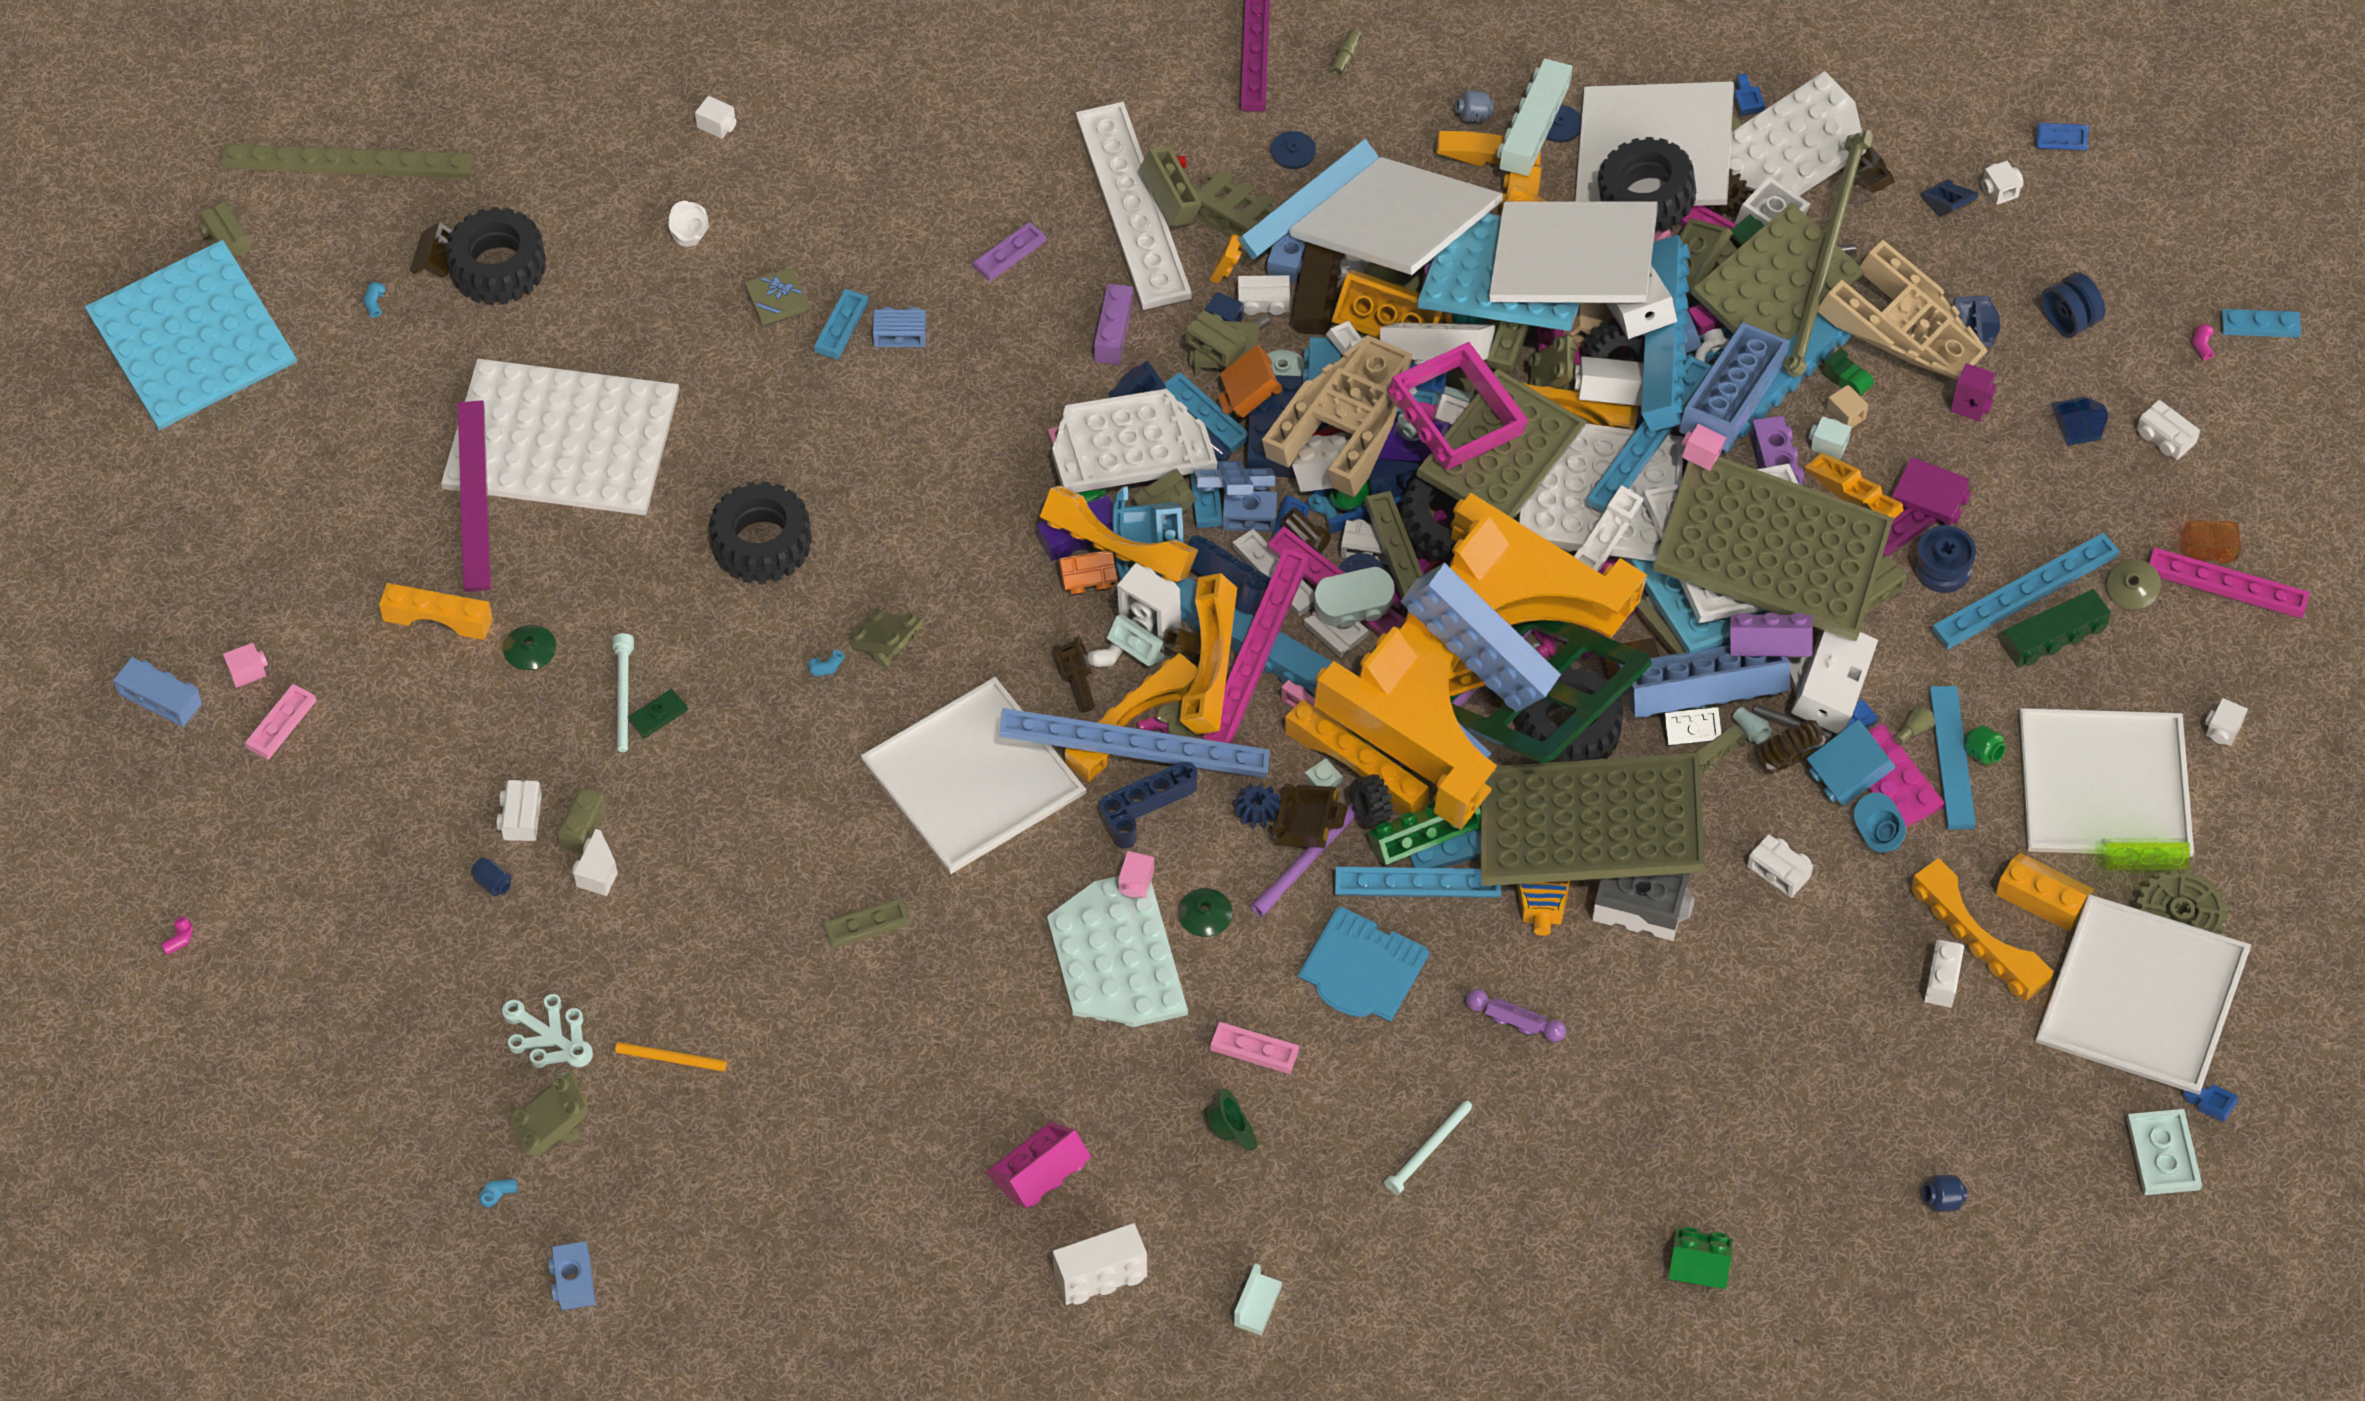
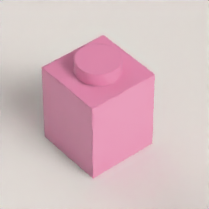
[1681,424,1727,471]
[223,643,268,688]
[1119,851,1154,899]

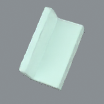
[1107,614,1165,666]
[1234,1263,1282,1335]

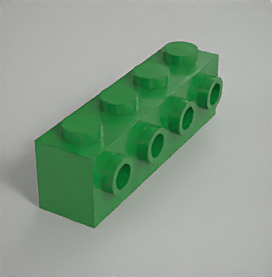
[1367,802,1481,865]

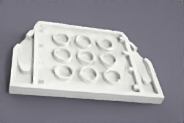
[1729,71,1866,196]
[1052,389,1217,493]

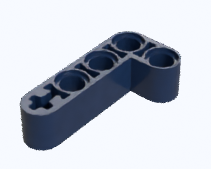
[1188,535,1271,614]
[1100,762,1197,849]

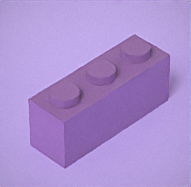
[1094,283,1133,365]
[1730,613,1813,656]

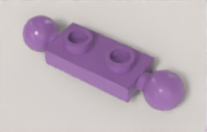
[1466,989,1566,1042]

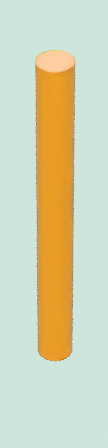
[615,1042,727,1072]

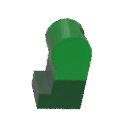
[1823,348,1874,397]

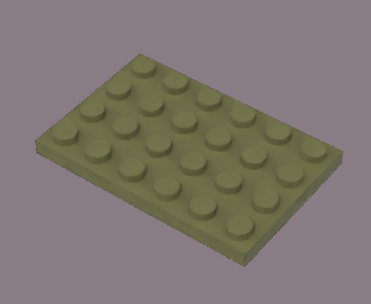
[1691,202,1865,341]
[1416,369,1587,519]

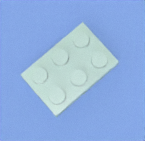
[2126,1109,2202,1195]

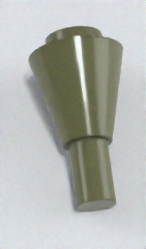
[1894,706,1935,745]

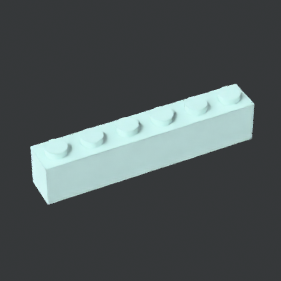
[1497,59,1573,176]

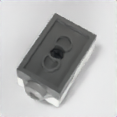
[1593,873,1695,941]

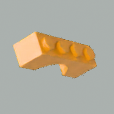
[379,583,493,640]

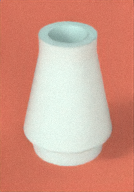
[1733,707,1772,744]

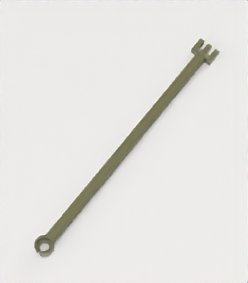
[1783,130,1873,378]

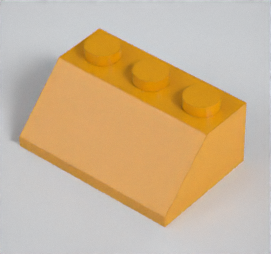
[1996,852,2095,932]

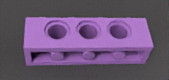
[1751,416,1804,486]

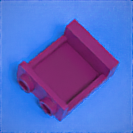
[1892,457,1972,526]

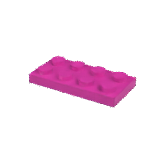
[1867,724,1945,828]

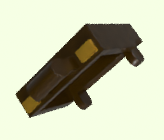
[1272,783,1348,848]

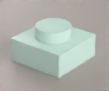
[1305,759,1343,787]

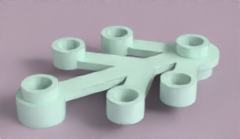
[502,994,593,1068]

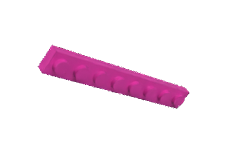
[1203,548,1311,744]

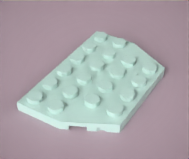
[1047,876,1188,1027]

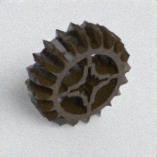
[1754,720,1826,774]

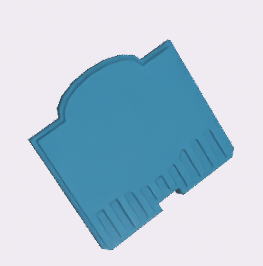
[1298,907,1429,1022]

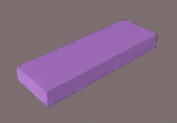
[972,222,1046,282]

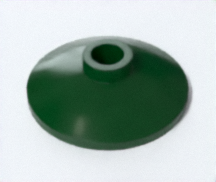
[503,625,556,670]
[1178,888,1233,937]

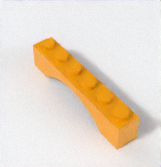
[1523,383,1639,430]
[1040,486,1198,583]
[1180,573,1237,735]
[1065,653,1198,783]
[1285,699,1429,815]
[1911,858,2053,1002]

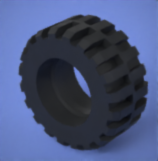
[1597,137,1697,234]
[446,207,546,305]
[1399,476,1459,567]
[709,481,812,584]
[1519,666,1624,763]

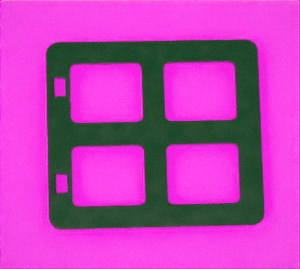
[1450,620,1652,763]

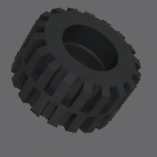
[1581,319,1645,364]

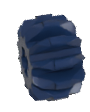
[1234,782,1280,829]

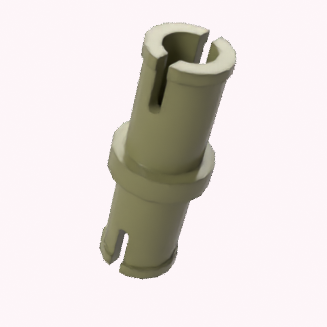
[1329,29,1363,77]

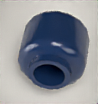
[1922,1175,1967,1212]

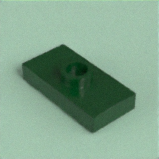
[628,688,688,739]

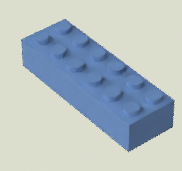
[1679,322,1790,451]
[1400,563,1561,712]
[1618,645,1790,717]

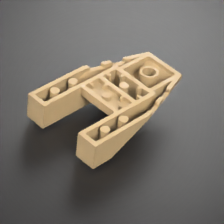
[1818,240,1988,381]
[1262,335,1413,497]

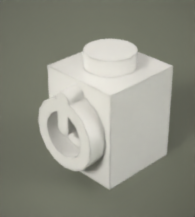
[1981,161,2023,205]

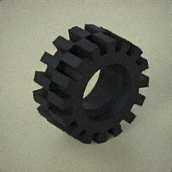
[1349,774,1393,827]

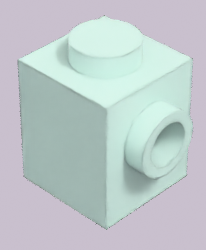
[1809,416,1852,460]

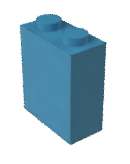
[1807,719,1896,806]

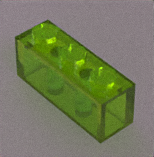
[2101,838,2190,870]

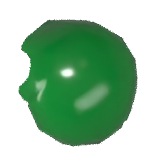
[1330,481,1369,511]

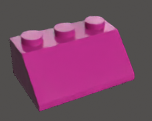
[985,1122,1091,1208]

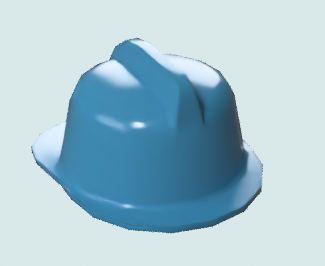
[1854,793,1906,853]

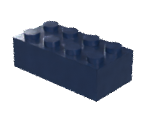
[1248,375,1303,478]

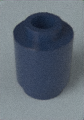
[471,857,512,896]

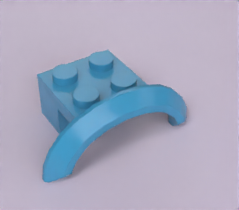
[1112,486,1183,581]

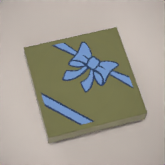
[745,267,810,326]

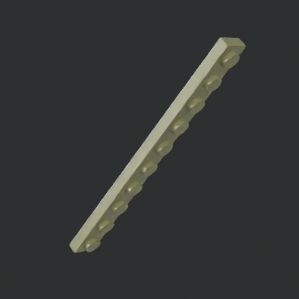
[221,143,474,179]

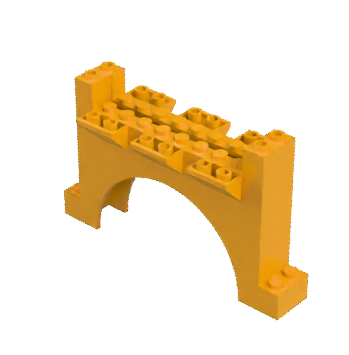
[1314,493,1647,830]

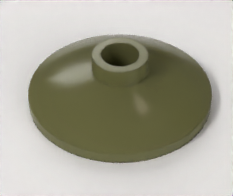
[2107,559,2161,611]

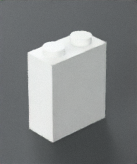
[1574,356,1644,406]

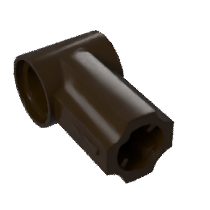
[1280,507,1331,554]
[1162,626,1201,666]

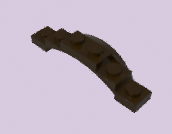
[1840,146,1895,194]

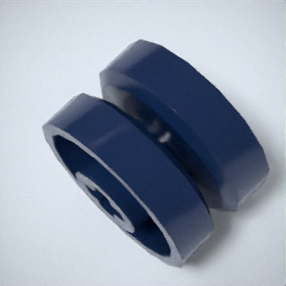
[2041,272,2106,338]
[1914,525,1977,593]

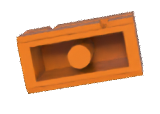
[1058,550,1117,594]

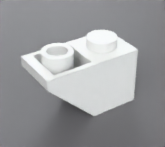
[572,829,618,896]

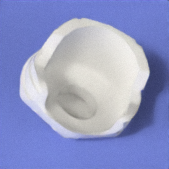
[669,201,709,246]

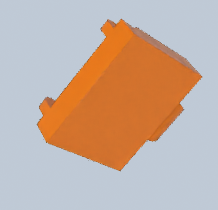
[1218,344,1282,418]

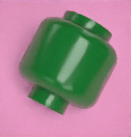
[1964,725,2006,765]

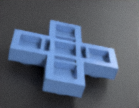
[1193,461,1275,498]

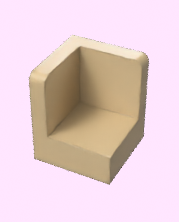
[1826,385,1869,428]

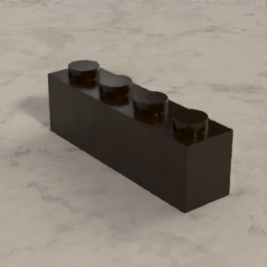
[1293,242,1345,334]

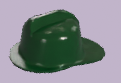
[1204,1089,1257,1151]

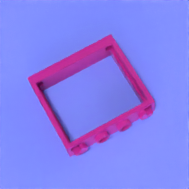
[1387,342,1528,470]

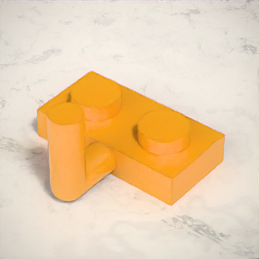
[1209,234,1245,284]

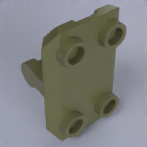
[1529,333,1578,391]
[848,608,924,669]
[510,1072,588,1156]

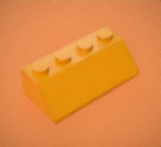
[1332,270,1446,338]

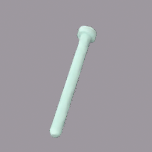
[1384,1101,1472,1195]

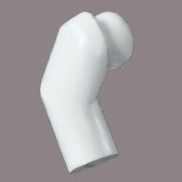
[1087,642,1123,667]

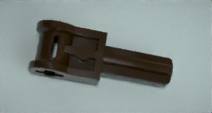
[1053,636,1095,712]

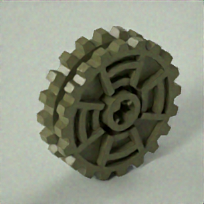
[2135,869,2228,935]

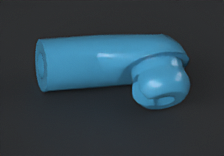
[363,282,386,318]
[1308,494,1339,523]
[807,650,845,677]
[479,1178,518,1207]

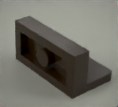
[410,222,453,278]

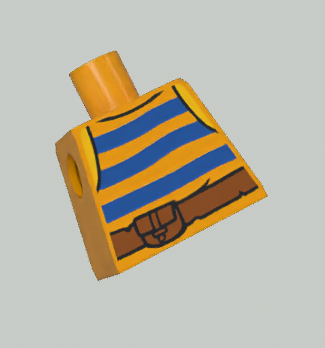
[1517,881,1570,936]

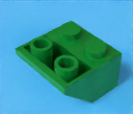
[1669,1227,1733,1289]

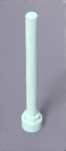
[612,633,634,752]

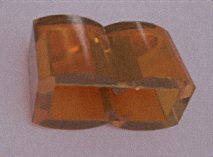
[2183,520,2241,563]

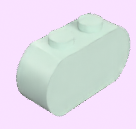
[1315,567,1394,627]

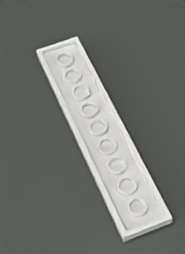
[1076,102,1192,310]

